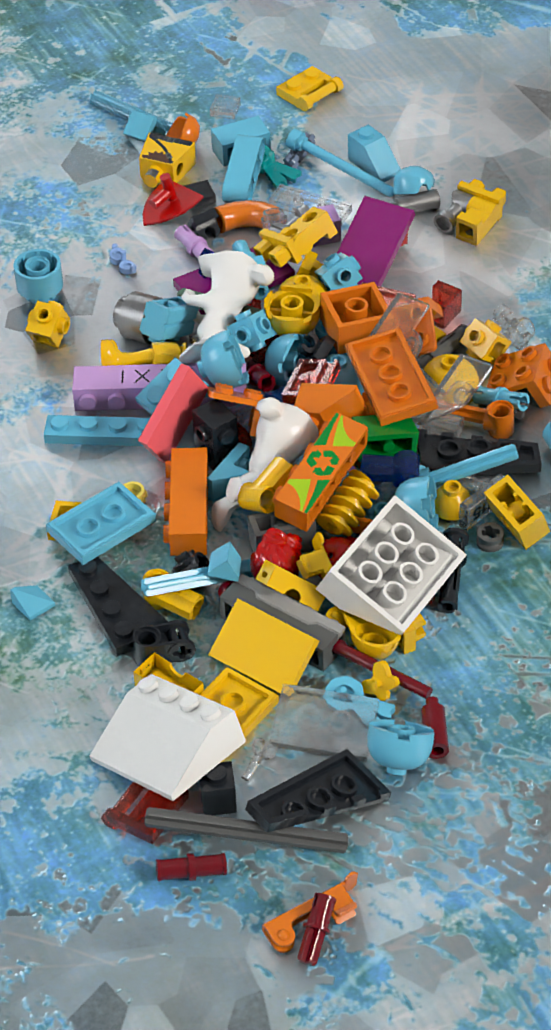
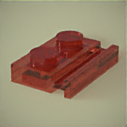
[281,359,341,404]

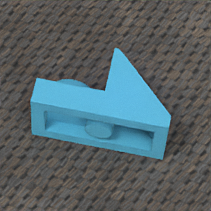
[207,442,250,502]

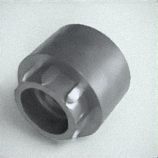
[113,291,163,344]

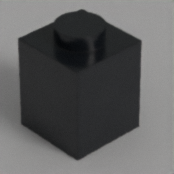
[199,761,237,816]

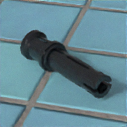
[437,527,469,613]

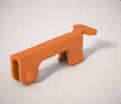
[262,871,358,953]

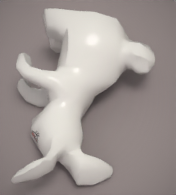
[178,250,274,364]
[211,397,319,532]

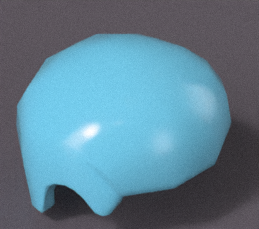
[393,166,435,195]

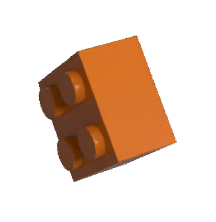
[320,282,393,354]

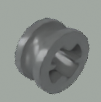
[476,522,504,552]

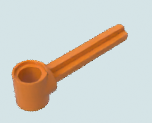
[426,399,515,439]

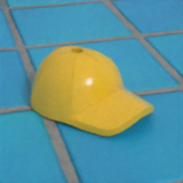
[343,612,401,660]

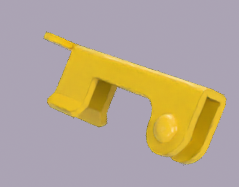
[296,532,348,628]

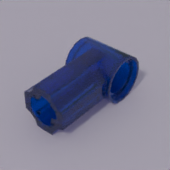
[360,450,420,488]

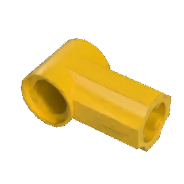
[238,457,293,514]
[143,568,204,620]

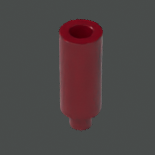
[421,696,449,759]

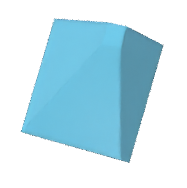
[10,585,55,621]

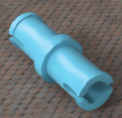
[472,386,530,411]

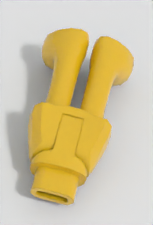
[101,339,188,366]

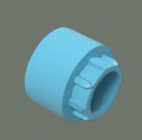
[13,249,63,304]

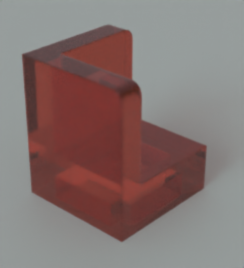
[432,280,462,329]

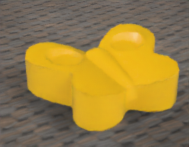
[361,660,400,701]

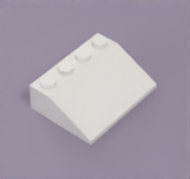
[316,495,467,635]
[89,674,246,801]

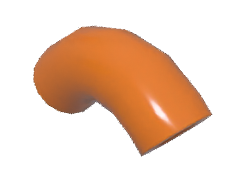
[214,200,285,233]

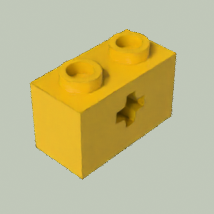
[484,475,550,550]

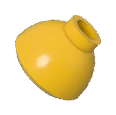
[434,480,473,521]

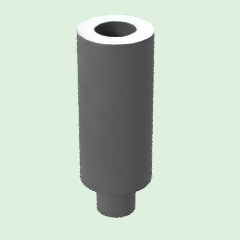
[391,189,440,213]

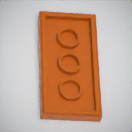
[345,327,438,427]

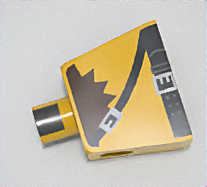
[139,133,196,188]

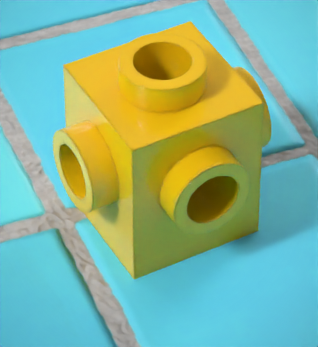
[25,300,70,348]
[459,318,512,364]

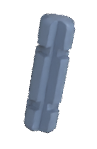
[283,132,315,169]

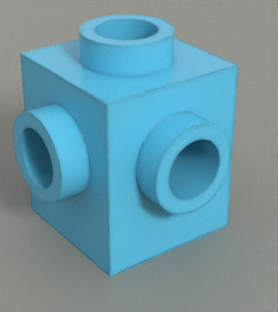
[314,252,363,291]
[227,309,277,353]

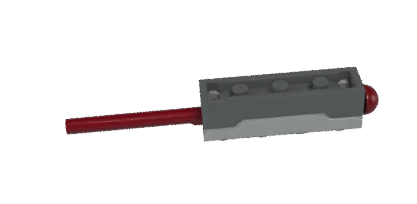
[218,574,433,699]

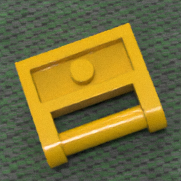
[276,66,344,111]

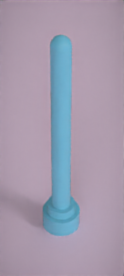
[285,128,394,197]

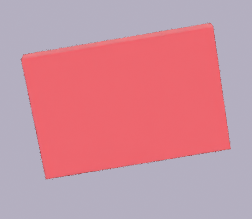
[138,363,208,463]

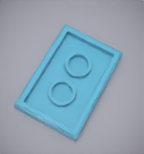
[46,481,156,565]

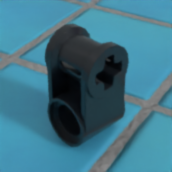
[133,620,196,668]

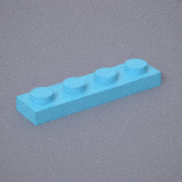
[44,415,150,446]

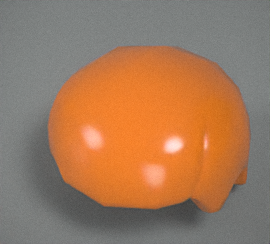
[166,113,200,143]

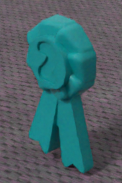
[259,145,302,191]

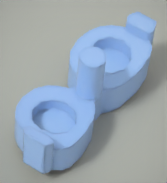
[110,243,136,275]

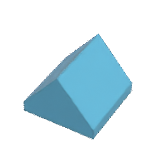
[207,542,242,582]

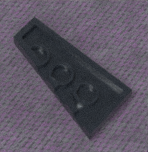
[417,428,542,476]
[68,557,168,657]
[245,749,391,833]

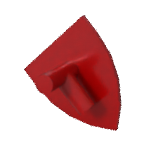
[142,173,204,226]

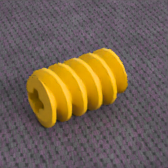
[316,469,379,537]

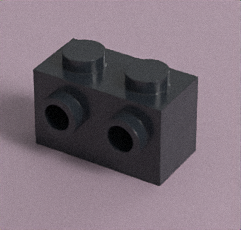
[192,399,238,471]

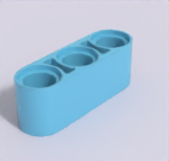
[222,134,265,202]

